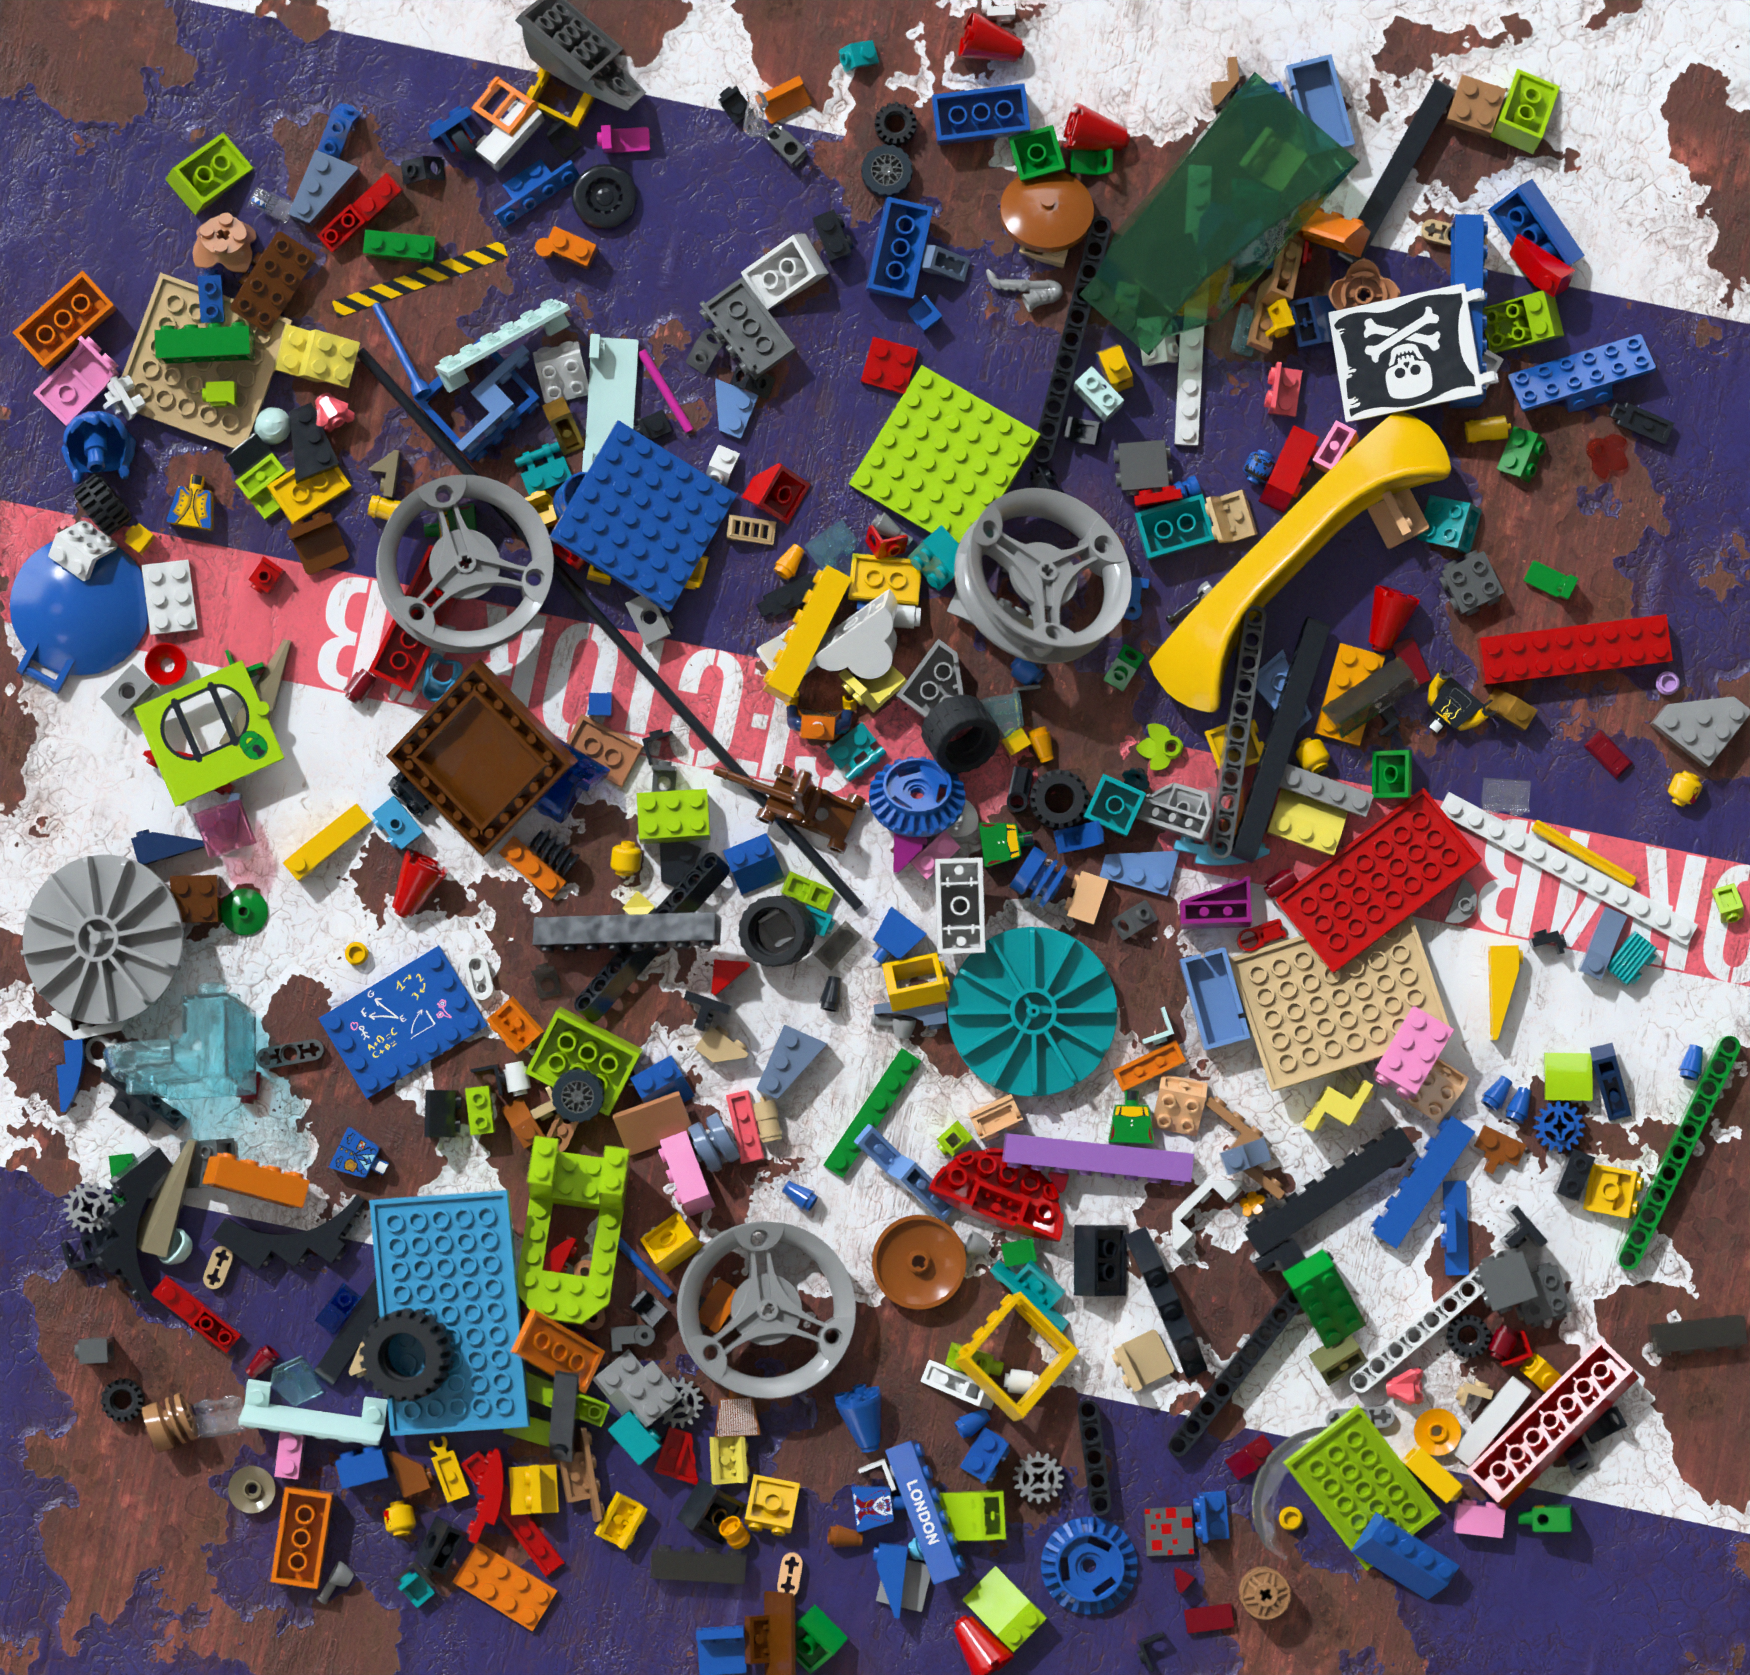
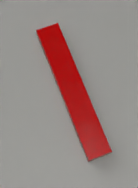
[460,1450,565,1577]

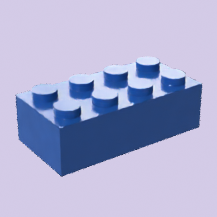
[931,83,1030,146]

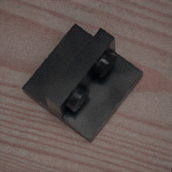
[683,990,732,1031]
[1500,1204,1548,1248]

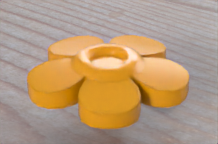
[1239,1191,1266,1217]

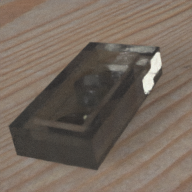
[814,920,863,971]

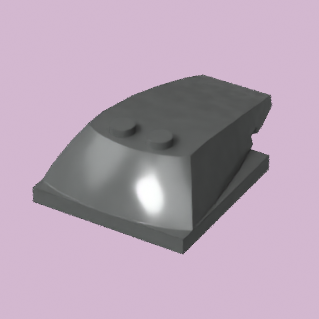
[515,0,646,111]

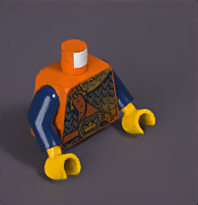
[784,690,857,740]

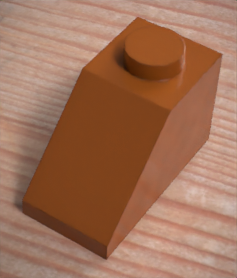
[501,1096,546,1149]
[388,1450,434,1497]

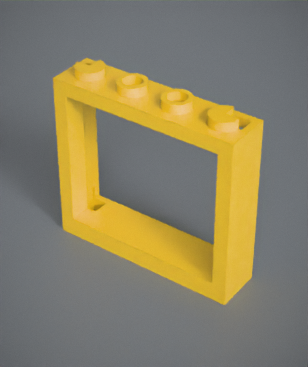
[955,1292,1079,1421]

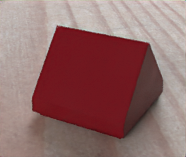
[1048,1171,1069,1193]
[1173,1567,1195,1593]

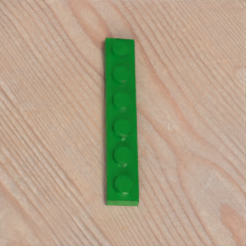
[823,1048,921,1178]

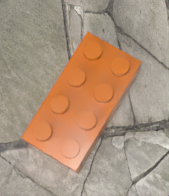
[12,270,117,371]
[202,1153,310,1208]
[270,1486,335,1589]

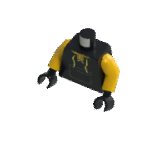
[1427,662,1499,735]

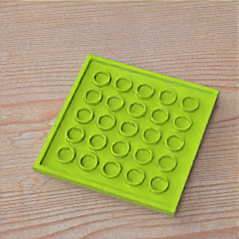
[849,365,1041,543]

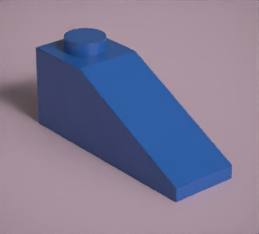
[873,1542,908,1618]

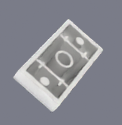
[812,589,898,679]
[935,858,985,954]

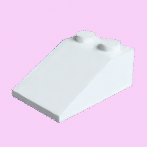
[741,234,828,310]

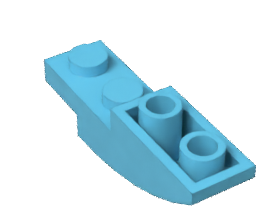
[1173,836,1270,866]

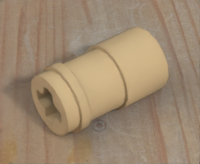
[752,1096,782,1143]

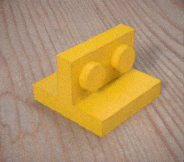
[640,1211,703,1274]
[508,1465,559,1515]

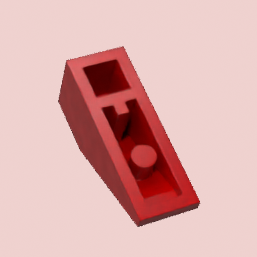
[1509,234,1576,297]

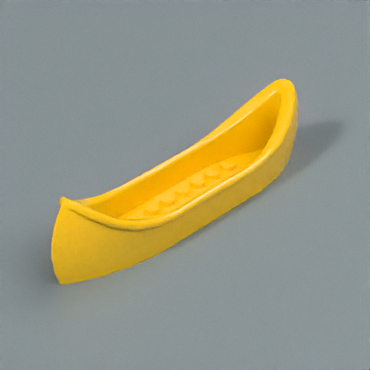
[1149,411,1451,713]

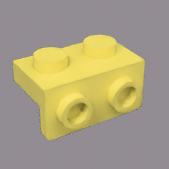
[709,1436,749,1485]

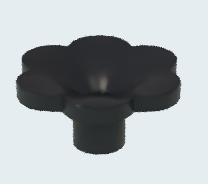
[1122,767,1150,791]

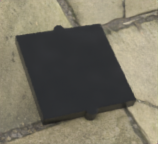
[224,432,279,477]

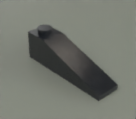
[549,1370,580,1462]

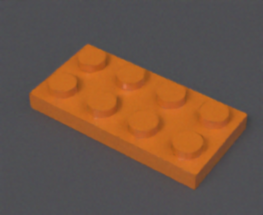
[511,1309,605,1394]
[452,1542,558,1631]

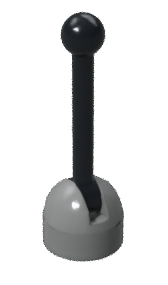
[1166,581,1213,623]

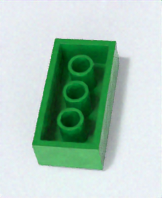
[154,322,255,364]
[1282,1249,1367,1349]

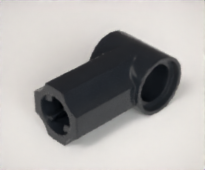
[1006,766,1034,814]

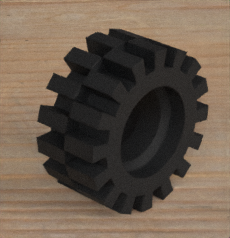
[875,102,917,146]
[1446,1315,1490,1358]
[100,1379,145,1422]

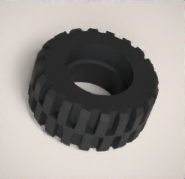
[359,1308,455,1402]

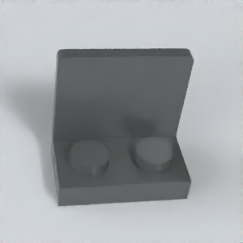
[180,1138,235,1189]

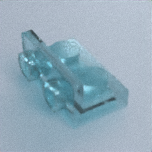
[1229,303,1254,357]
[804,519,858,569]

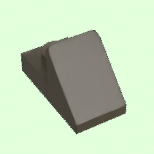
[368,450,401,499]

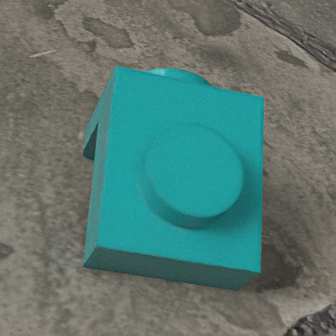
[839,40,879,72]
[806,905,835,938]
[398,1570,436,1608]

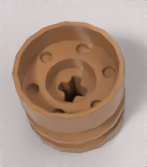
[142,1392,198,1453]
[1238,1566,1290,1620]

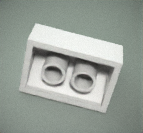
[476,100,545,172]

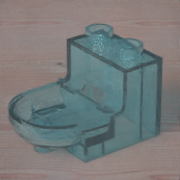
[103,983,256,1101]

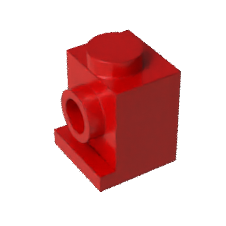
[248,556,285,595]

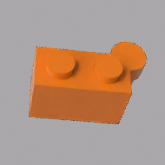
[535,226,598,270]

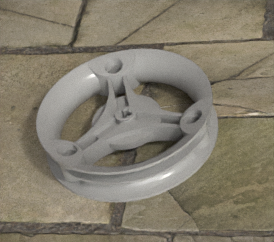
[376,475,554,654]
[955,488,1132,664]
[677,1221,856,1398]

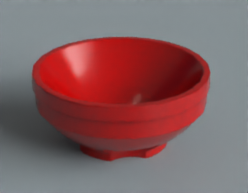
[144,643,188,686]

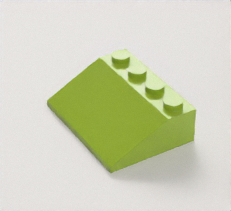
[525,1007,644,1116]

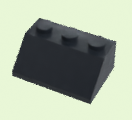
[1073,1224,1127,1297]

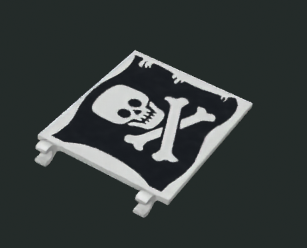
[1328,283,1499,423]

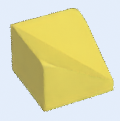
[623,891,655,915]

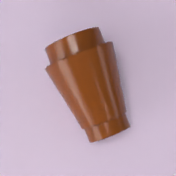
[827,1524,863,1548]

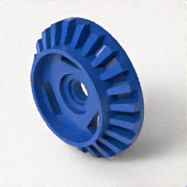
[869,756,965,837]
[1041,1517,1138,1614]

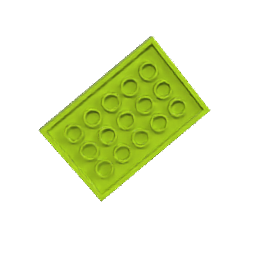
[1283,1404,1441,1571]

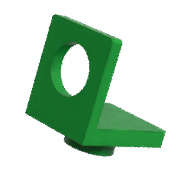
[1071,149,1113,176]
[1104,644,1144,691]
[225,650,266,678]
[1001,1238,1037,1267]

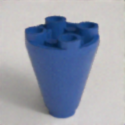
[834,1384,882,1452]

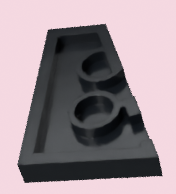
[290,403,339,484]

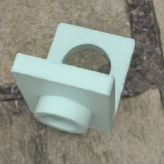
[1142,1007,1174,1045]

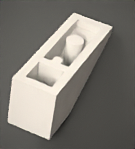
[920,1360,994,1410]

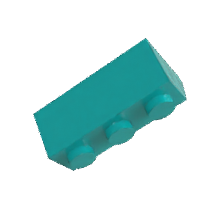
[1135,494,1215,561]

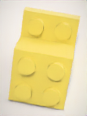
[274,324,360,388]
[1301,1080,1374,1132]

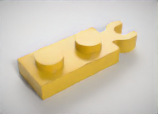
[429,1435,470,1503]

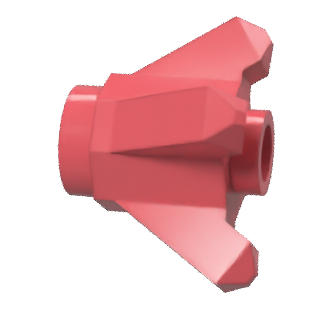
[315,393,355,433]
[1386,1367,1424,1405]

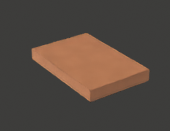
[565,714,644,788]
[612,1091,692,1156]

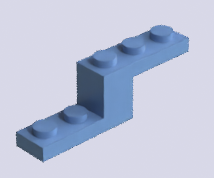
[455,344,530,454]
[854,1124,955,1221]

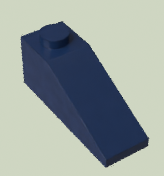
[131,829,209,866]
[1590,1042,1632,1121]

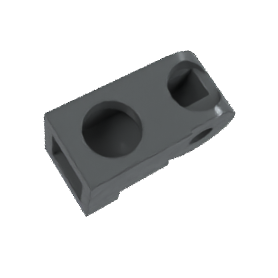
[763,123,809,169]
[611,1325,655,1351]

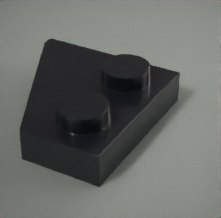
[660,841,702,888]

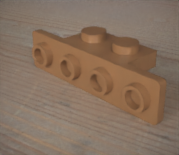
[559,1427,605,1522]

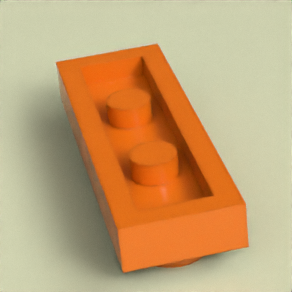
[499,836,567,900]
[1112,1040,1186,1092]

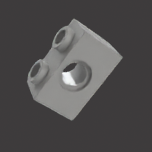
[625,596,673,647]
[100,663,156,718]

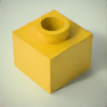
[124,523,156,555]
[1001,727,1031,757]

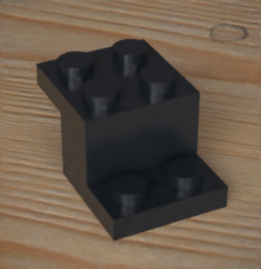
[1251,1238,1334,1273]

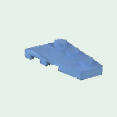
[1256,650,1312,729]
[1099,851,1180,896]

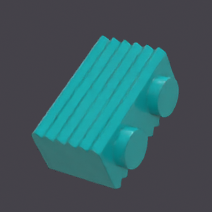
[1606,931,1657,986]

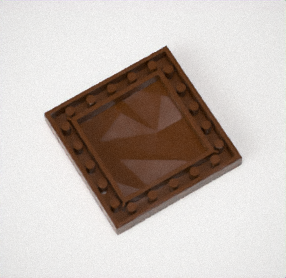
[386,659,578,857]

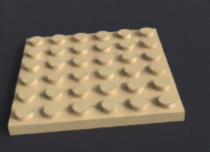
[122,273,293,449]

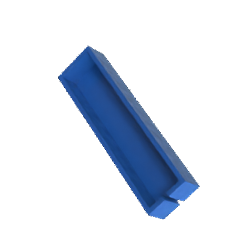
[1449,214,1488,409]

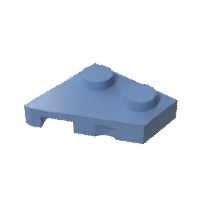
[715,379,758,440]

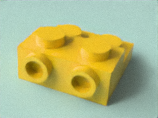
[1204,719,1264,774]
[1583,1163,1644,1219]
[744,1474,800,1536]

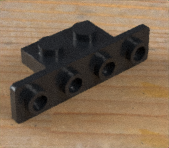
[100,1066,187,1134]

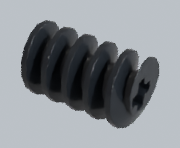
[527,829,580,878]

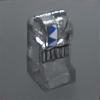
[248,187,293,225]

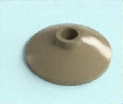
[228,1466,276,1513]

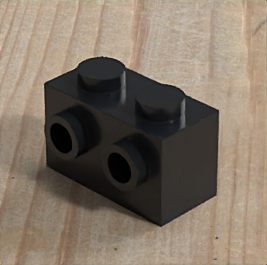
[812,209,854,265]

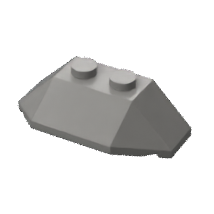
[1135,782,1213,842]

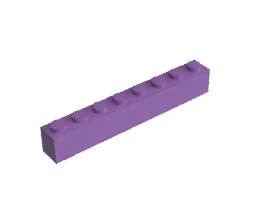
[1002,1133,1194,1186]

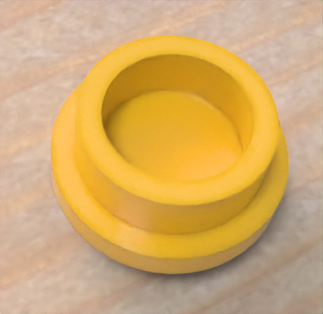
[345,942,368,965]
[1279,1506,1303,1530]

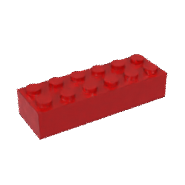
[368,545,469,694]

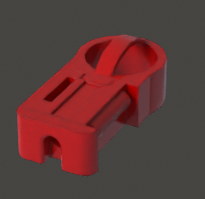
[1236,919,1286,952]

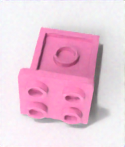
[33,336,120,426]
[1373,1005,1454,1100]

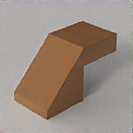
[1210,56,1239,110]

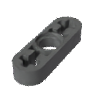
[256,1039,325,1069]

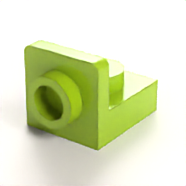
[1712,883,1744,923]

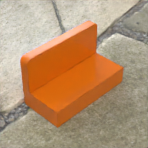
[758,75,811,124]
[699,1279,737,1334]

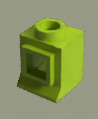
[202,381,237,408]
[937,1120,973,1157]

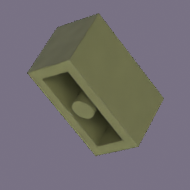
[1308,1335,1368,1386]

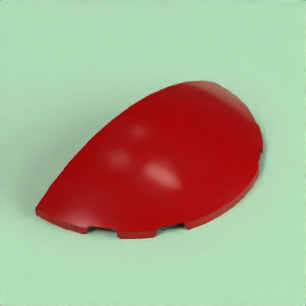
[928,1147,1064,1242]

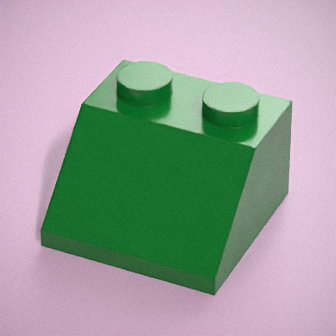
[795,1605,848,1674]

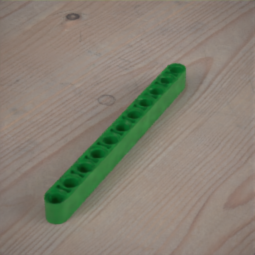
[1616,1036,1741,1270]

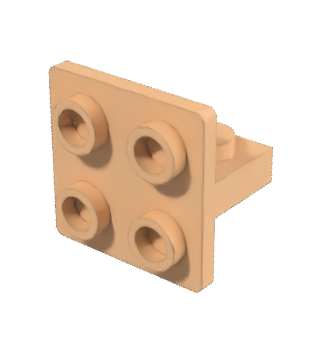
[1368,489,1429,549]

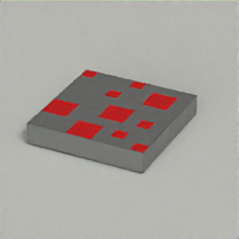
[1144,1506,1194,1556]

